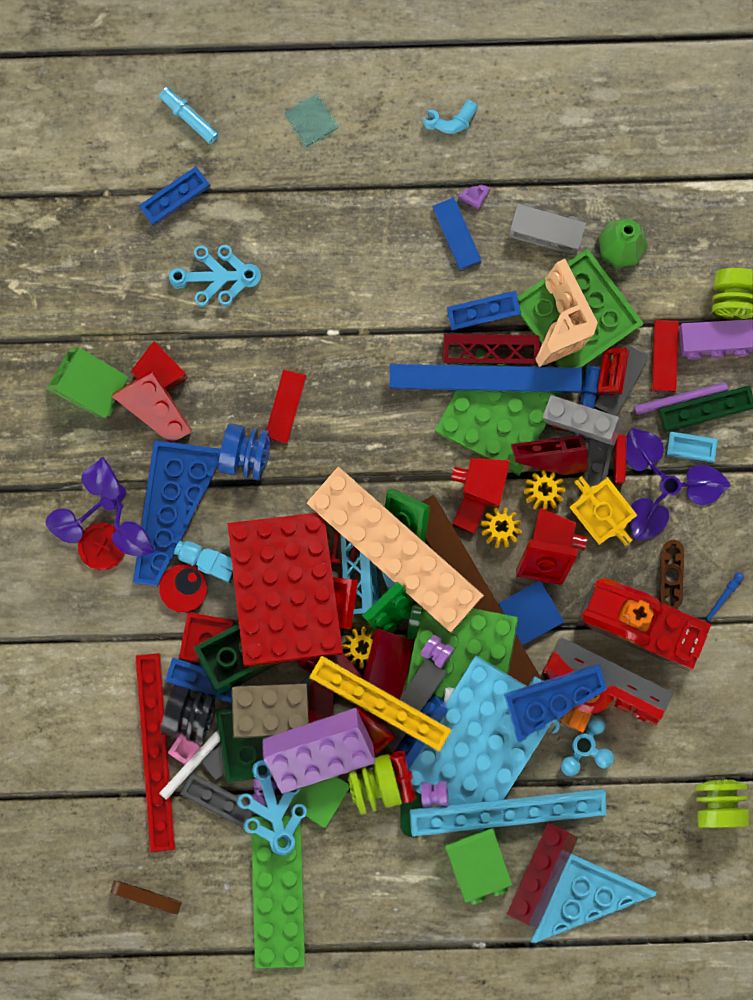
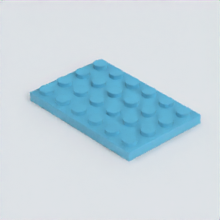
[409,655,553,832]

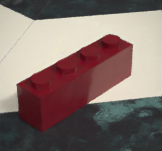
[506,823,578,929]

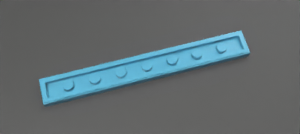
[410,789,606,836]

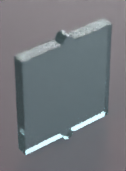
[285,94,339,147]

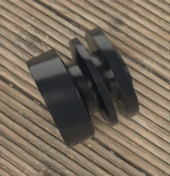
[161,685,216,745]

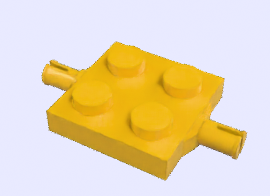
[569,476,637,546]

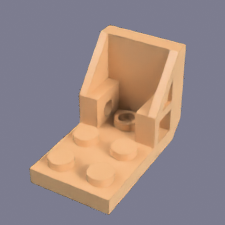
[536,259,598,367]

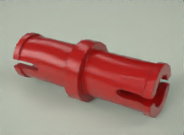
[389,751,416,803]

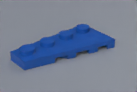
[504,664,607,743]

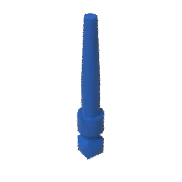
[706,572,744,621]

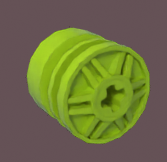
[711,268,753,320]
[348,754,402,815]
[695,780,751,828]

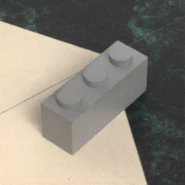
[509,203,586,256]
[542,395,622,446]

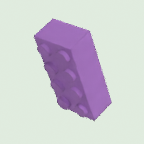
[263,708,375,794]

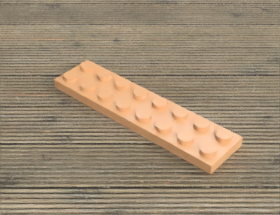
[307,467,484,632]

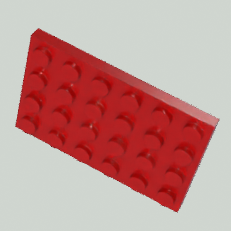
[227,513,343,667]

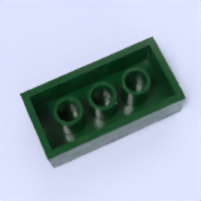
[194,624,279,696]

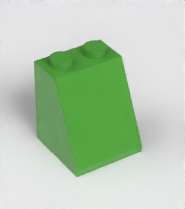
[46,347,128,418]
[444,828,512,905]

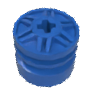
[219,423,271,481]

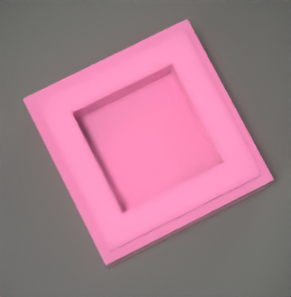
[168,732,202,764]

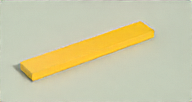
[309,656,452,752]

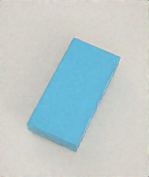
[666,431,718,464]

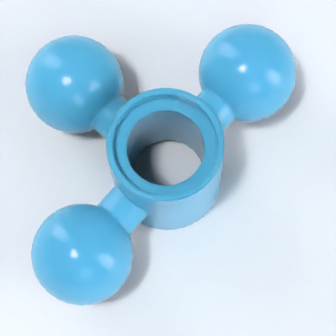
[561,715,614,776]

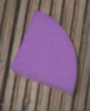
[458,185,490,210]

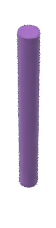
[634,382,728,415]

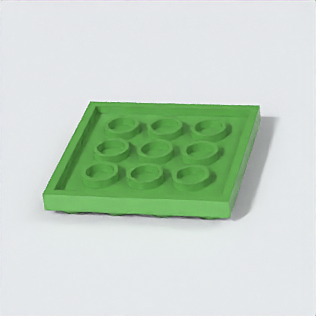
[518,248,644,368]
[435,348,562,476]
[406,607,519,701]

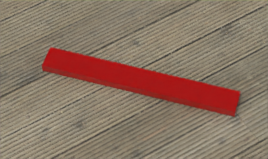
[135,653,176,852]

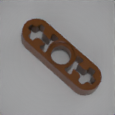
[659,540,684,609]
[110,880,182,915]

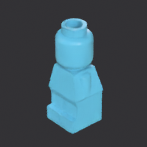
[174,541,233,584]

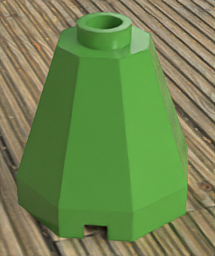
[597,218,648,269]

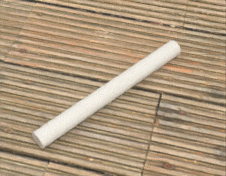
[159,729,220,800]

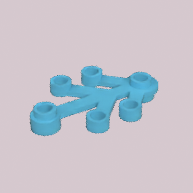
[169,245,261,307]
[237,760,307,855]

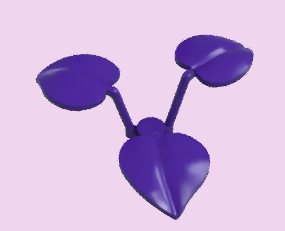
[626,428,730,540]
[45,457,155,556]

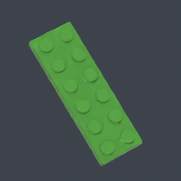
[251,815,305,969]

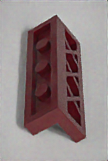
[443,334,540,365]

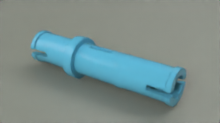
[159,87,220,144]

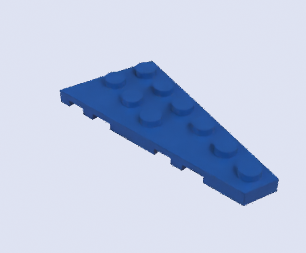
[133,441,221,586]

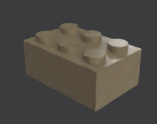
[231,684,308,738]

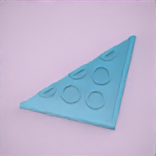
[531,854,657,943]

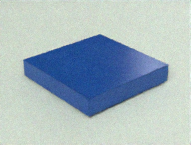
[498,581,564,646]

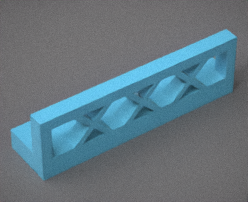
[341,535,380,615]

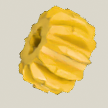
[524,470,565,510]
[481,508,522,548]
[342,627,375,669]

